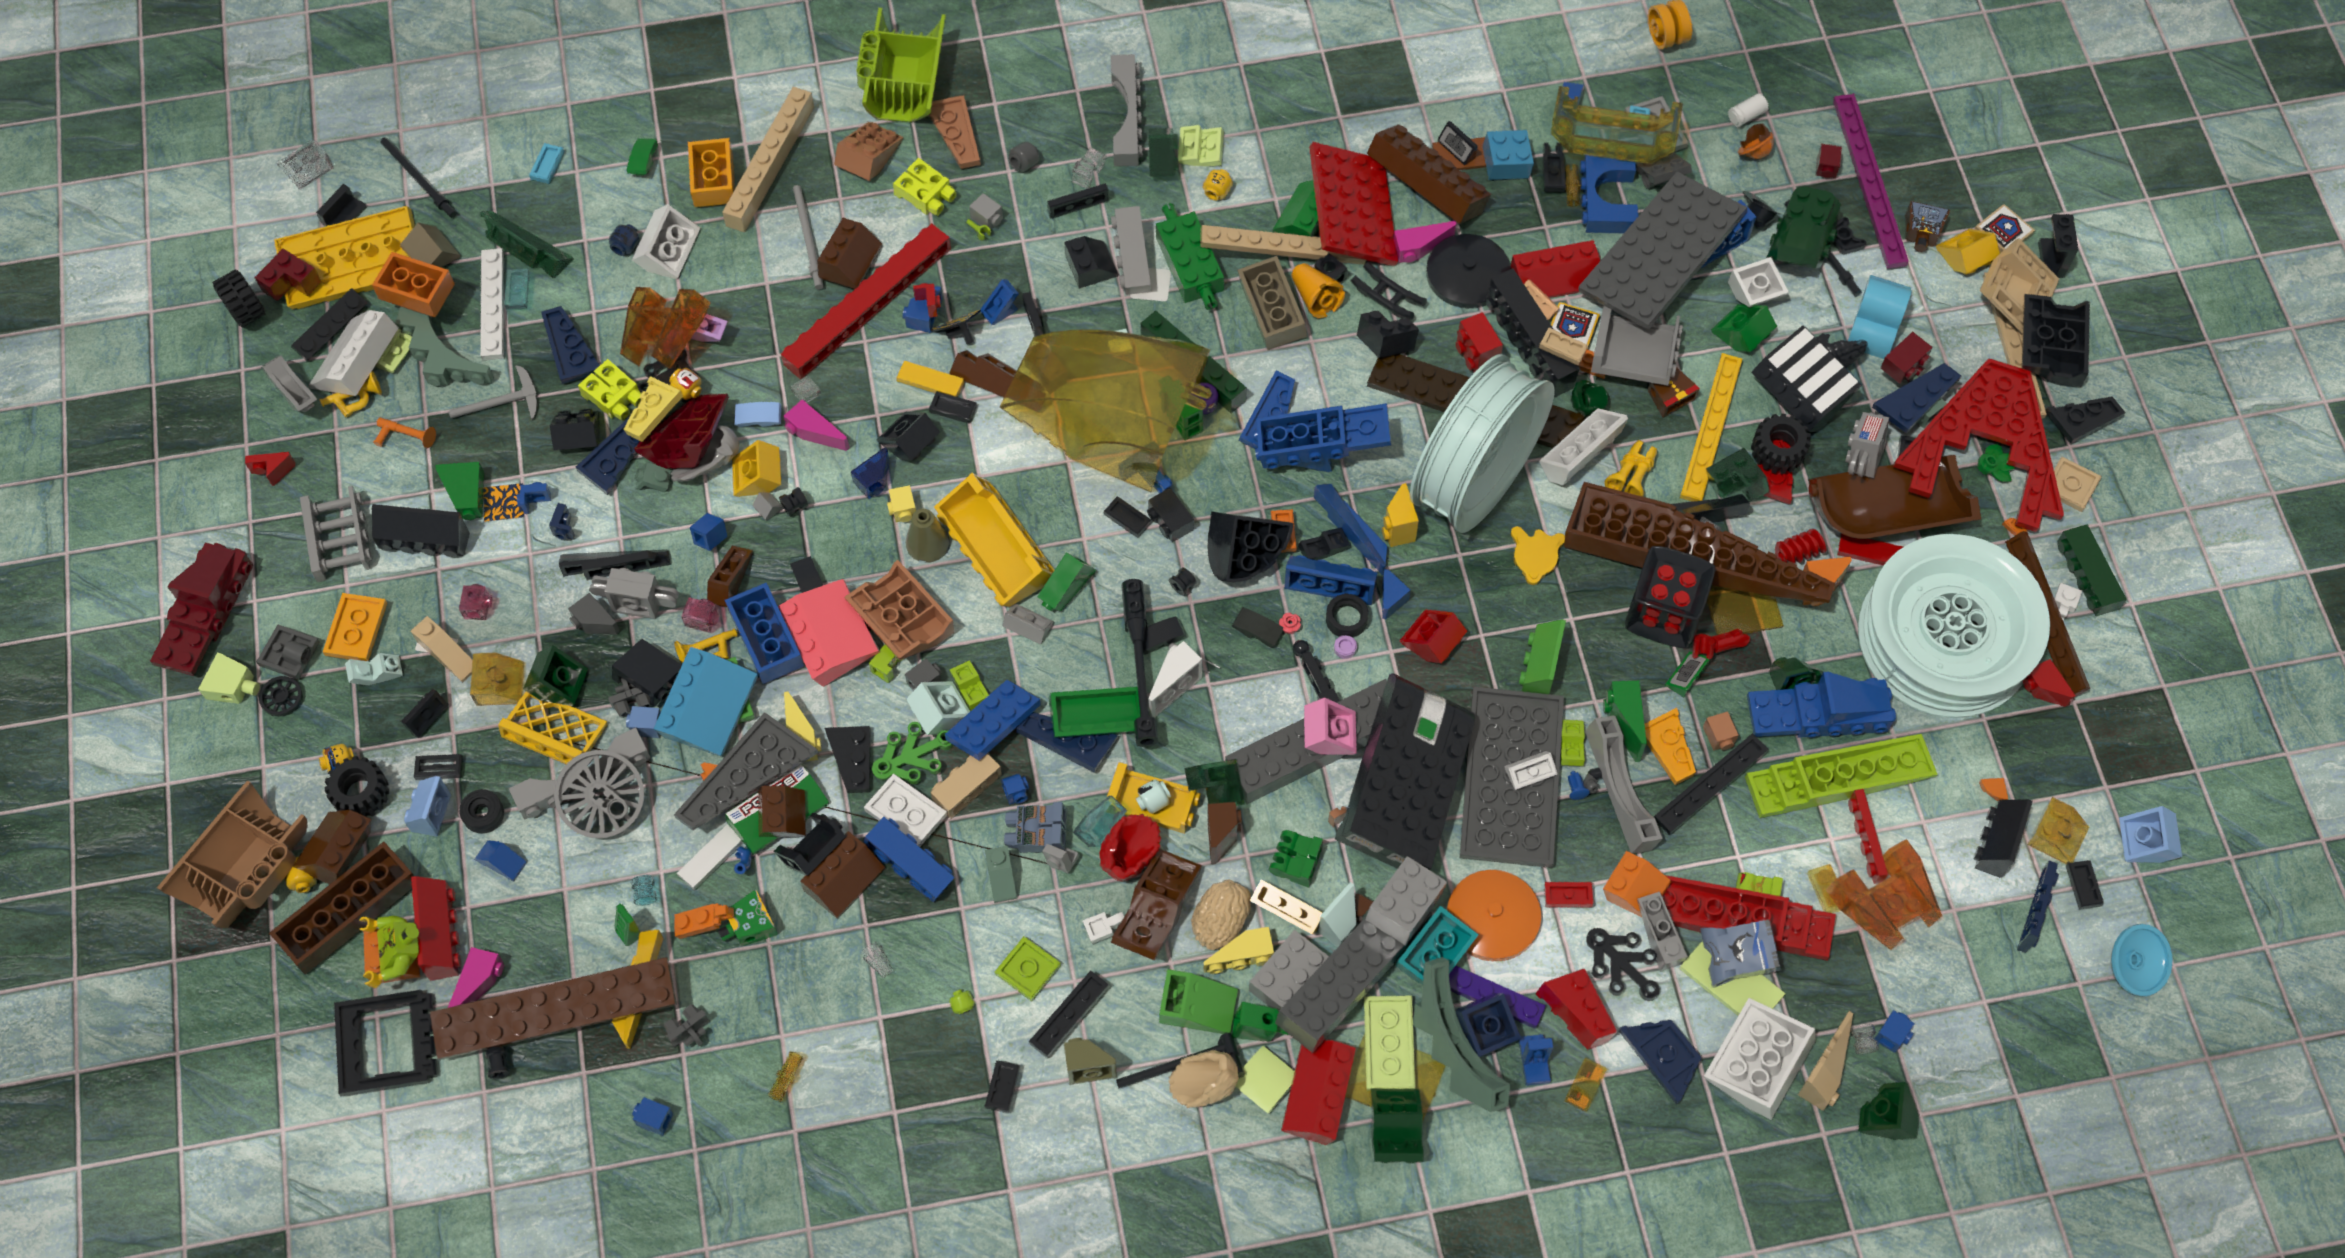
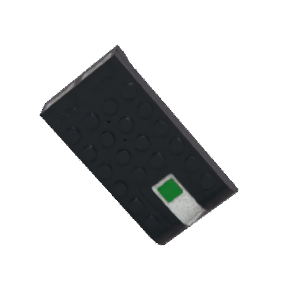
[1335,673,1475,870]

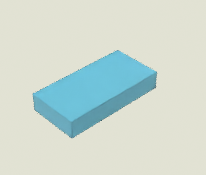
[529,143,565,184]

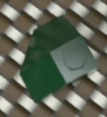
[1769,657,1823,690]
[1858,1082,1919,1140]

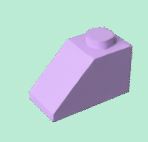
[680,307,728,342]

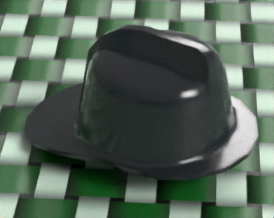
[1743,190,1781,228]

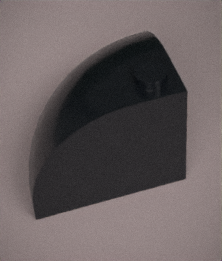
[1207,511,1294,582]

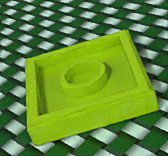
[994,936,1061,1001]

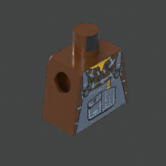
[1905,201,1950,252]

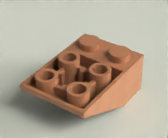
[834,122,903,180]

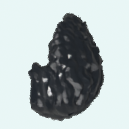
[1816,333,1868,368]

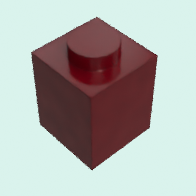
[1815,143,1842,179]

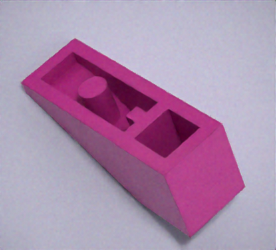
[1394,221,1456,263]
[784,399,849,451]
[448,947,504,1008]

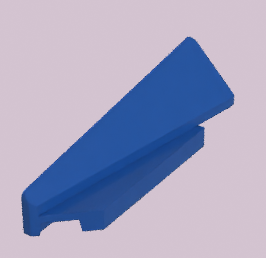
[1314,484,1387,575]

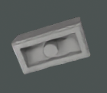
[1002,604,1054,644]

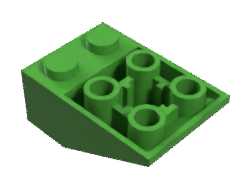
[1159,969,1238,1034]

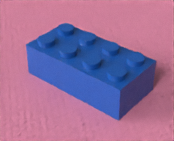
[725,583,804,684]

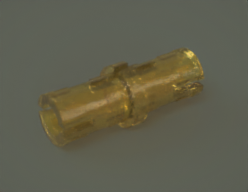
[1565,164,1581,207]
[768,1051,804,1102]

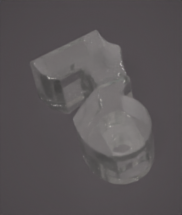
[1072,148,1106,189]

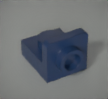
[549,503,575,540]

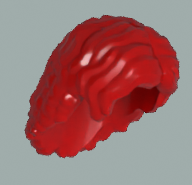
[1099,814,1161,882]

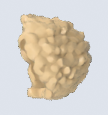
[1191,879,1251,950]
[1169,1050,1239,1108]

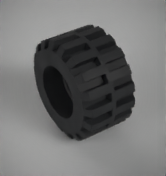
[213,269,265,328]
[1751,413,1811,474]
[324,756,390,817]

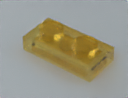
[1807,864,1849,913]

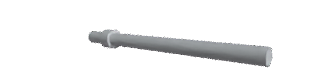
[793,185,823,290]

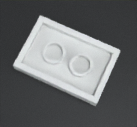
[864,774,947,847]

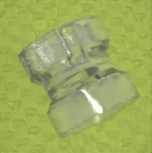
[1850,1024,1879,1054]

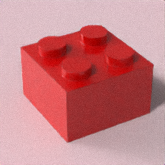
[1455,312,1503,373]

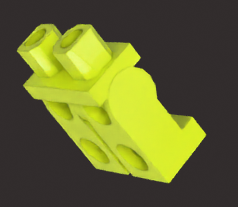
[893,158,956,216]
[578,359,641,421]

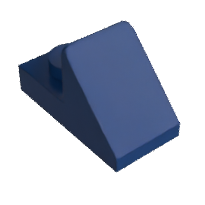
[981,279,1019,325]

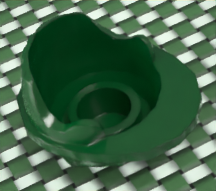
[1570,380,1608,416]

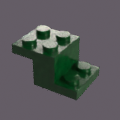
[1370,1088,1424,1164]

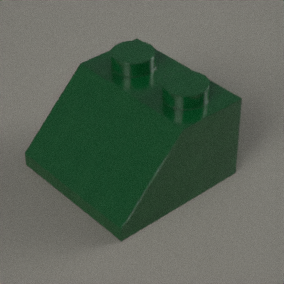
[523,645,588,706]

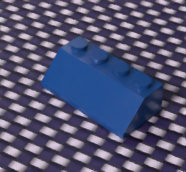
[1284,555,1378,605]

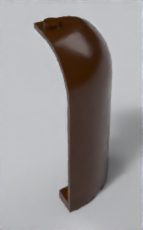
[1808,455,1981,539]

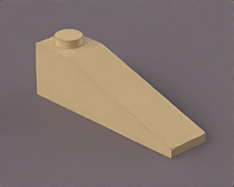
[1798,1011,1853,1111]

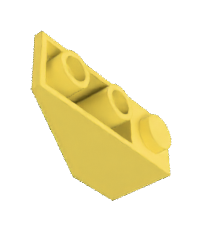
[1203,927,1274,974]

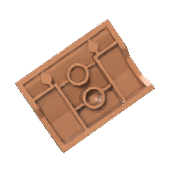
[845,560,954,660]

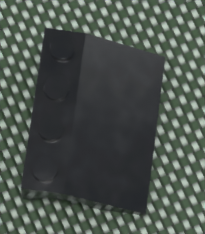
[2022,294,2090,387]

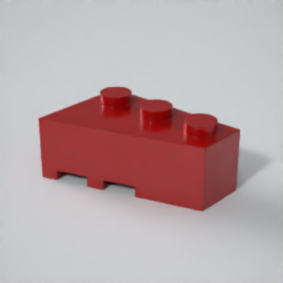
[1535,968,1617,1050]

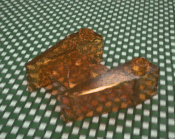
[620,287,711,368]
[1826,839,1942,950]

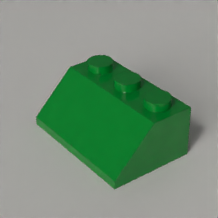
[1273,180,1319,237]

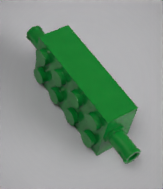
[1155,203,1224,310]

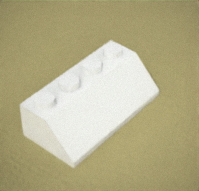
[1539,408,1628,485]

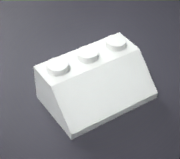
[632,204,700,279]

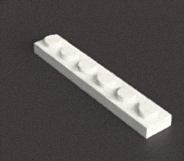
[481,248,504,361]

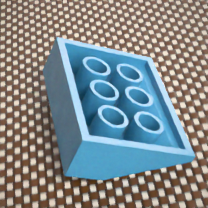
[654,647,758,757]

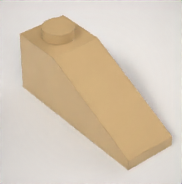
[411,616,479,683]

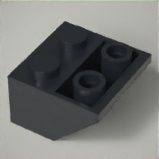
[549,408,600,451]

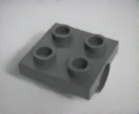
[1635,151,1692,189]
[256,624,320,680]

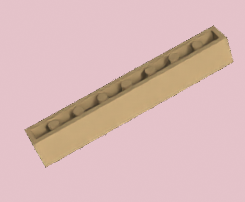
[722,87,814,233]

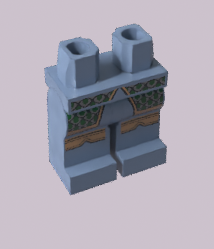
[1004,802,1067,853]

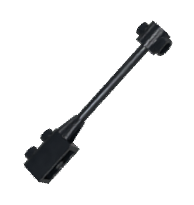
[1121,579,1159,747]

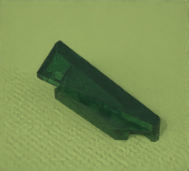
[480,211,573,278]

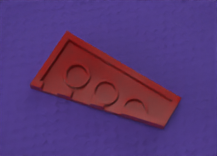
[1748,439,1793,504]

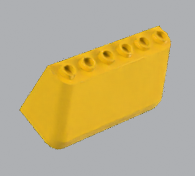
[934,473,1055,607]

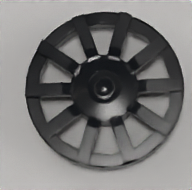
[259,676,303,716]

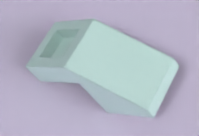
[345,653,403,685]

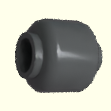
[1009,142,1039,172]

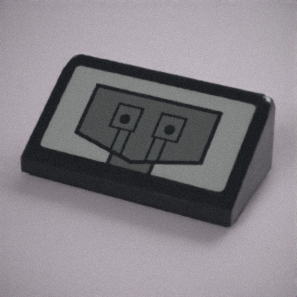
[1438,120,1478,165]

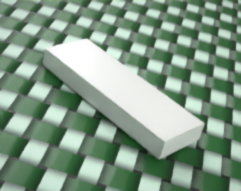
[677,825,743,890]

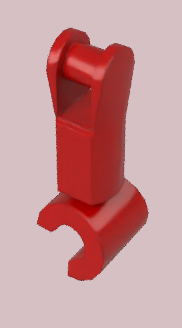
[1692,629,1750,659]

